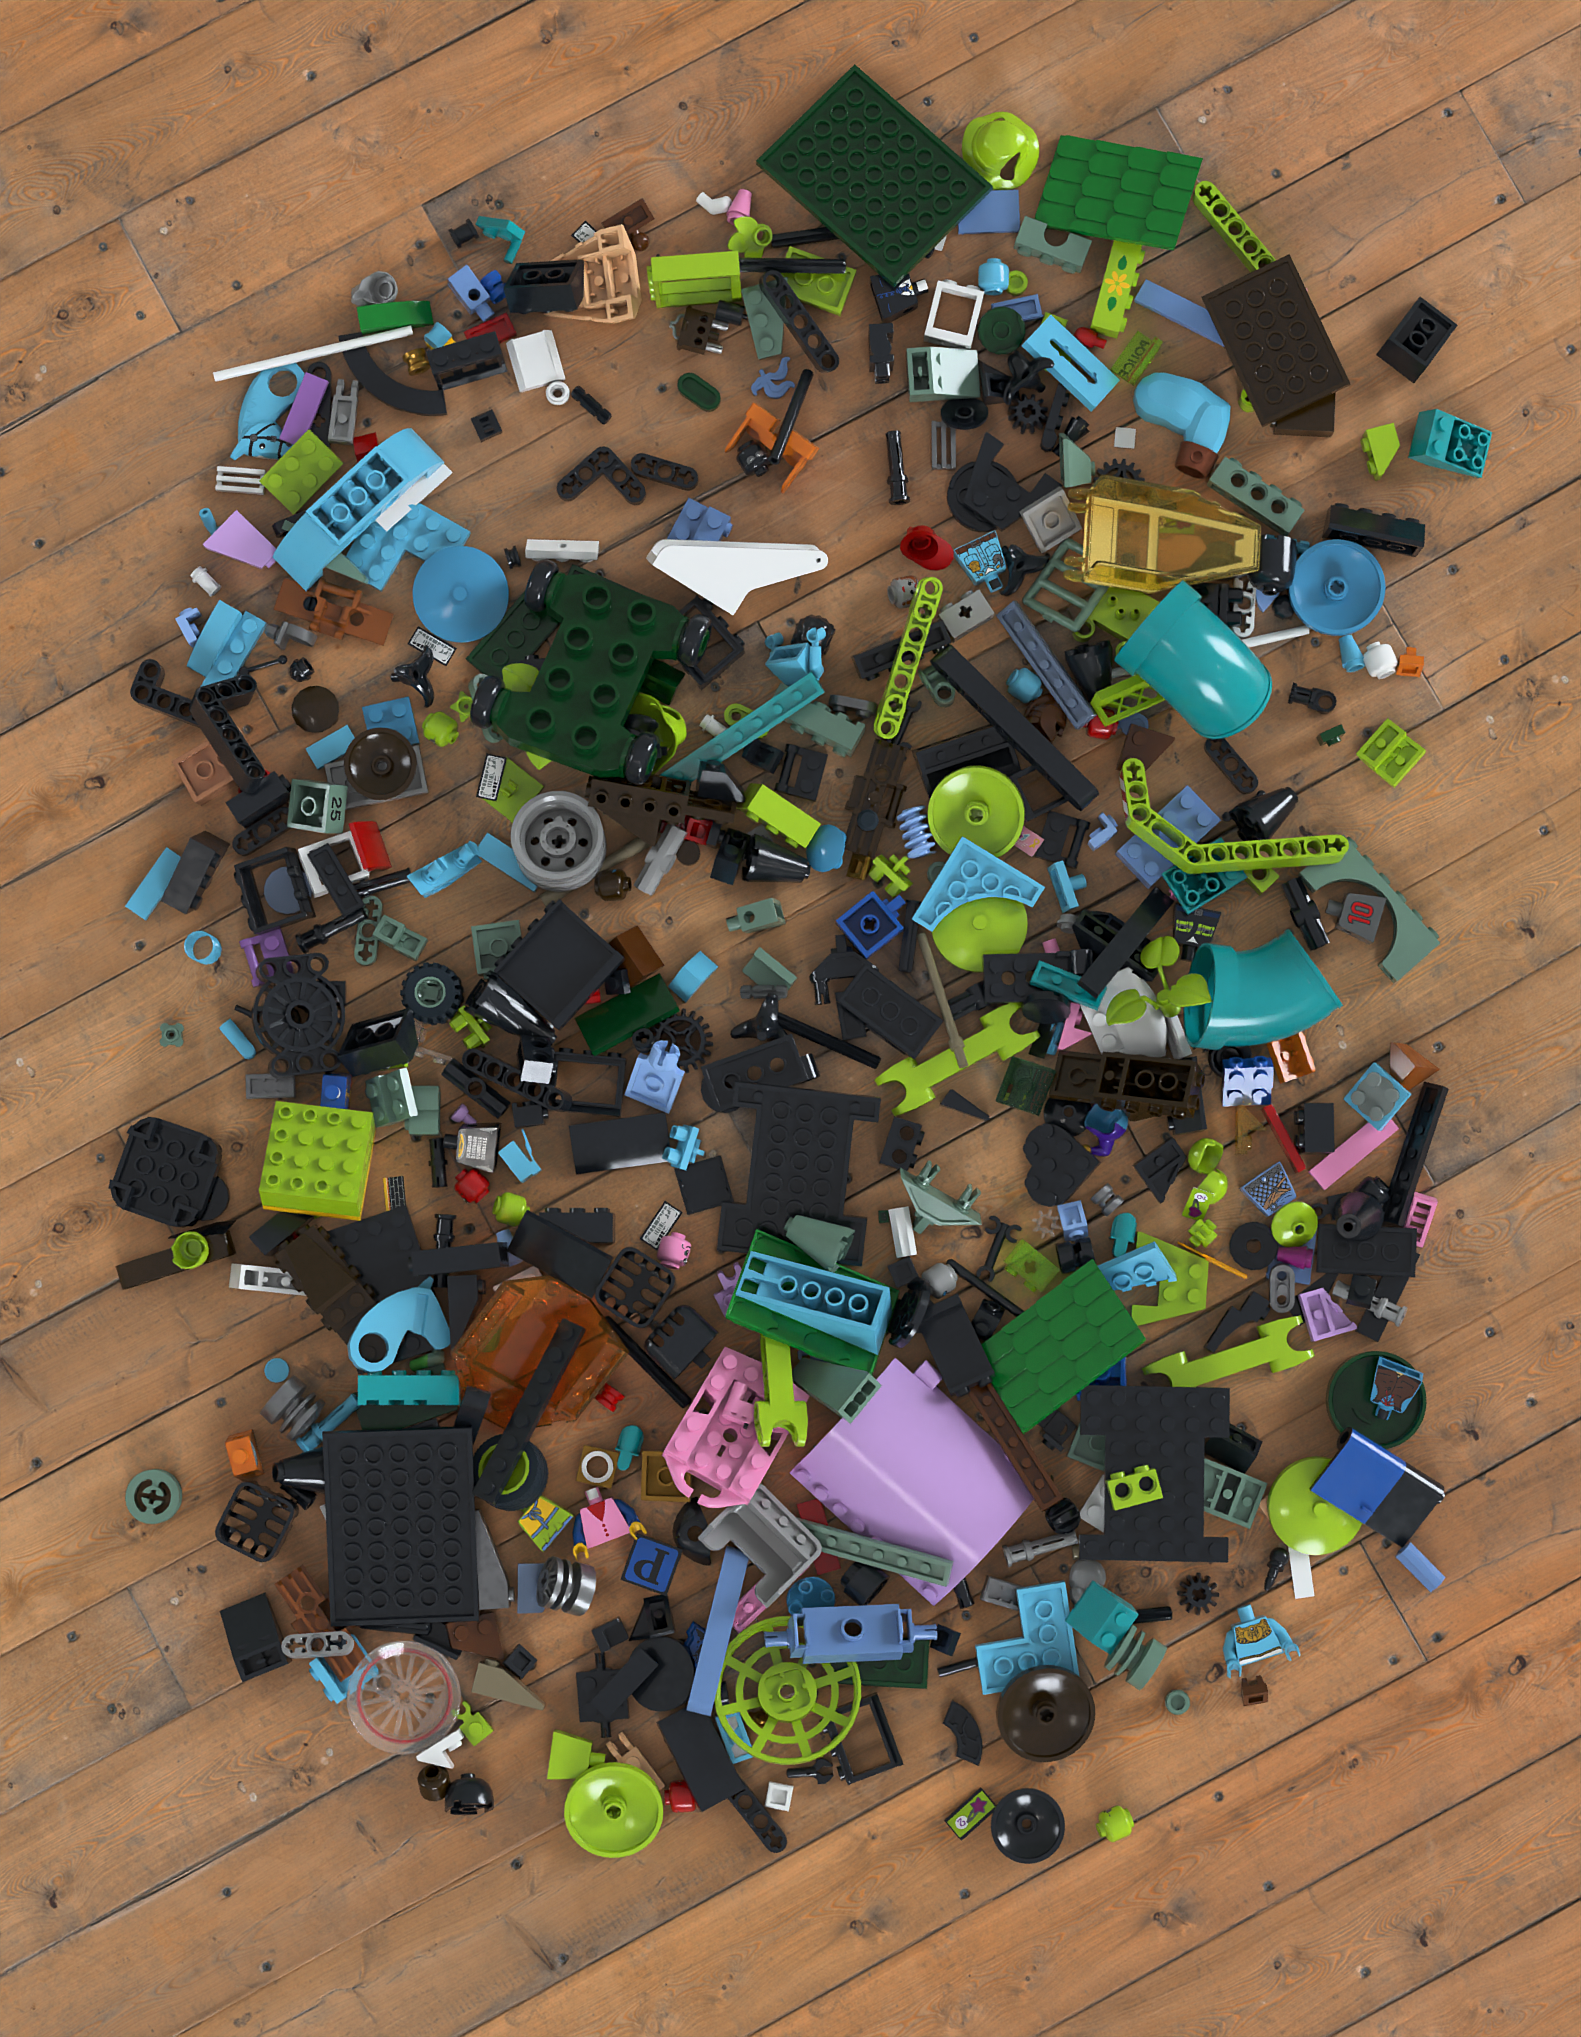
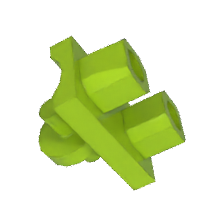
[868,854,913,897]
[449,1005,492,1049]

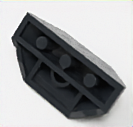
[1072,909,1159,982]

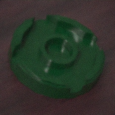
[978,306,1025,355]

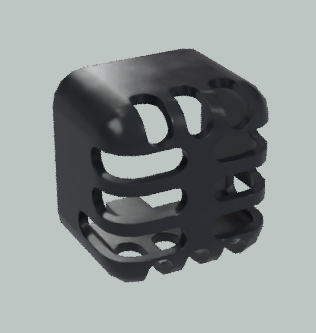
[595,1247,676,1328]
[644,1305,719,1379]
[215,1480,299,1562]

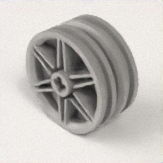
[511,791,607,892]

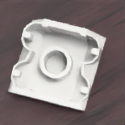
[506,330,565,392]

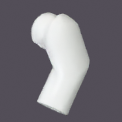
[696,192,732,215]

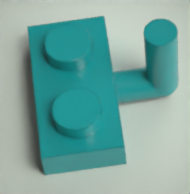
[475,216,525,264]

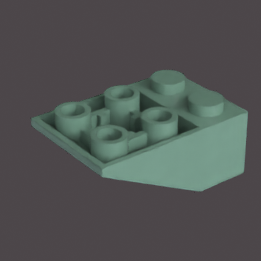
[906,347,981,402]

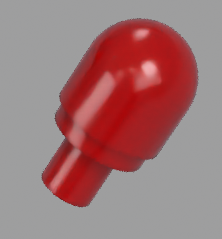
[1074,327,1107,349]

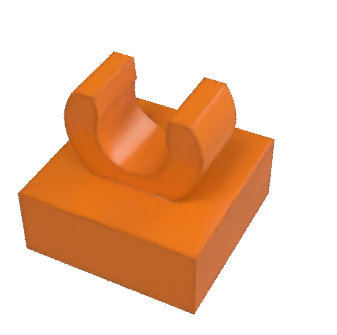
[1396,647,1424,677]

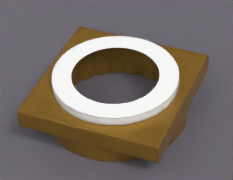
[576,1445,620,1489]

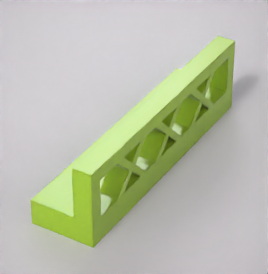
[1090,674,1165,727]

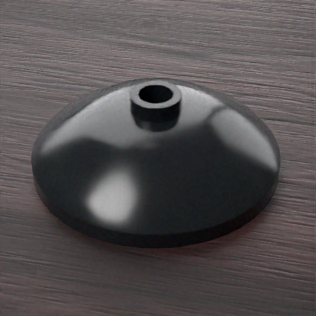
[991,1788,1065,1864]

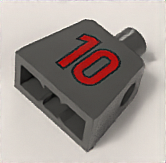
[1325,893,1387,944]

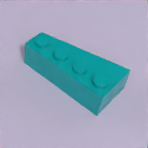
[357,1370,461,1405]

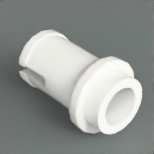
[191,566,221,597]
[699,714,728,737]

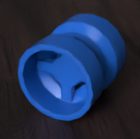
[480,270,506,304]

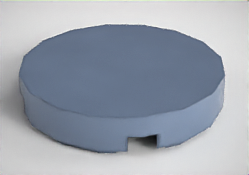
[264,867,313,915]

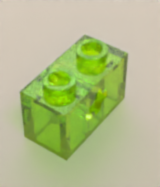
[1003,1239,1060,1293]

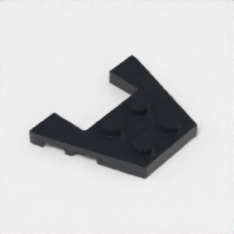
[963,432,1063,532]

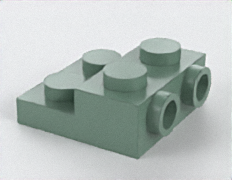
[471,920,522,980]
[365,1068,418,1128]

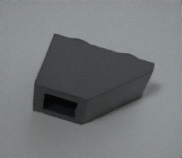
[710,828,751,886]

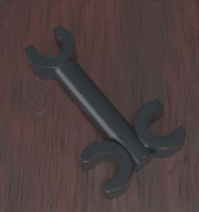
[881,696,922,761]
[976,1216,1022,1282]

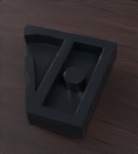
[1132,1137,1187,1204]

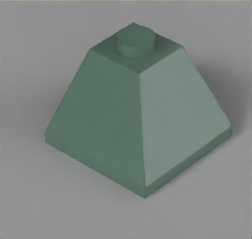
[1059,433,1095,488]

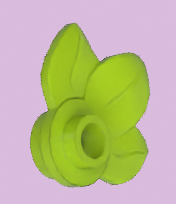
[727,216,772,258]

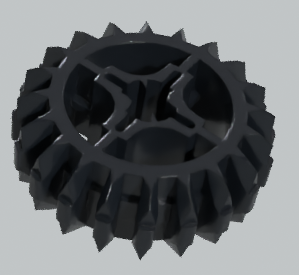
[650,1008,713,1074]

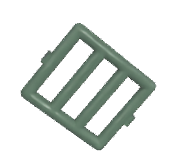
[1022,538,1121,632]

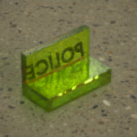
[1110,331,1163,386]

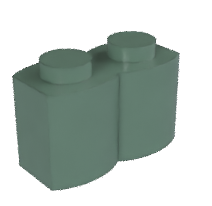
[404,1086,441,1136]

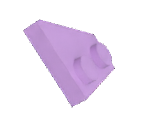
[1298,1288,1357,1342]

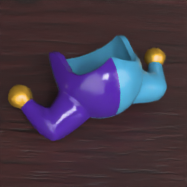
[1083,1103,1128,1157]

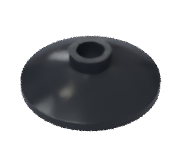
[941,398,988,430]
[1044,1097,1091,1137]

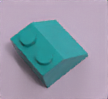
[1065,1580,1139,1655]

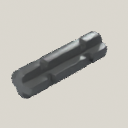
[740,985,788,999]

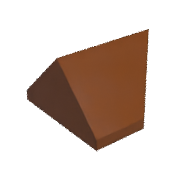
[1390,1042,1440,1091]

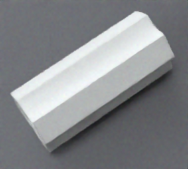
[888,1206,917,1258]

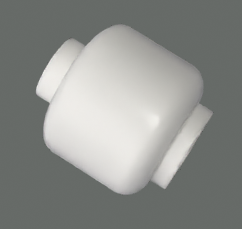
[1363,642,1398,679]

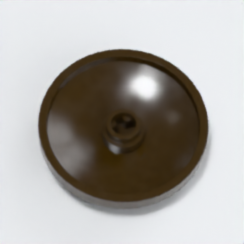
[996,1665,1095,1762]

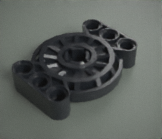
[252,953,345,1079]

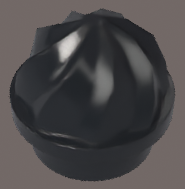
[289,657,314,682]

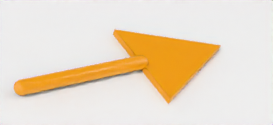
[1177,1241,1248,1279]

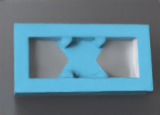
[715,1712,753,1764]

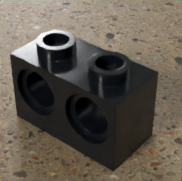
[516,1034,557,1084]
[879,1116,925,1171]

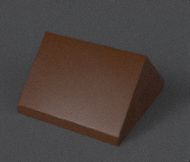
[608,925,665,988]

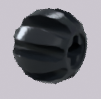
[1045,1498,1081,1534]

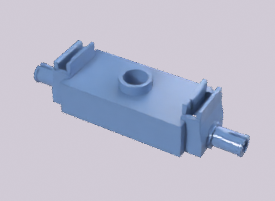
[764,1604,937,1664]

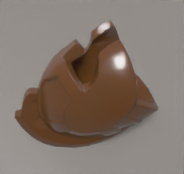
[1024,693,1067,744]

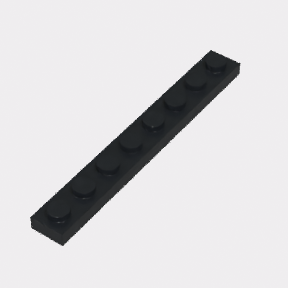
[472,1318,586,1506]

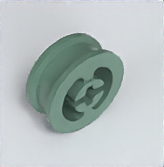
[125,1469,183,1524]

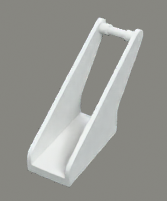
[646,539,828,615]

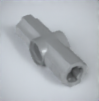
[633,824,687,896]

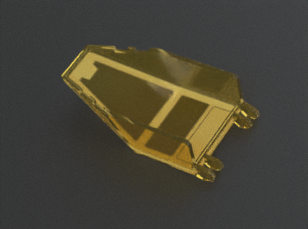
[1063,475,1261,594]

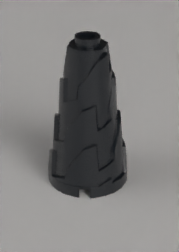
[464,970,557,1045]

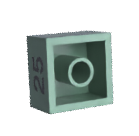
[287,779,348,834]

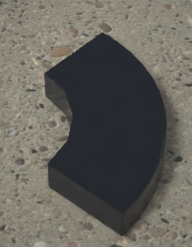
[942,1700,982,1766]

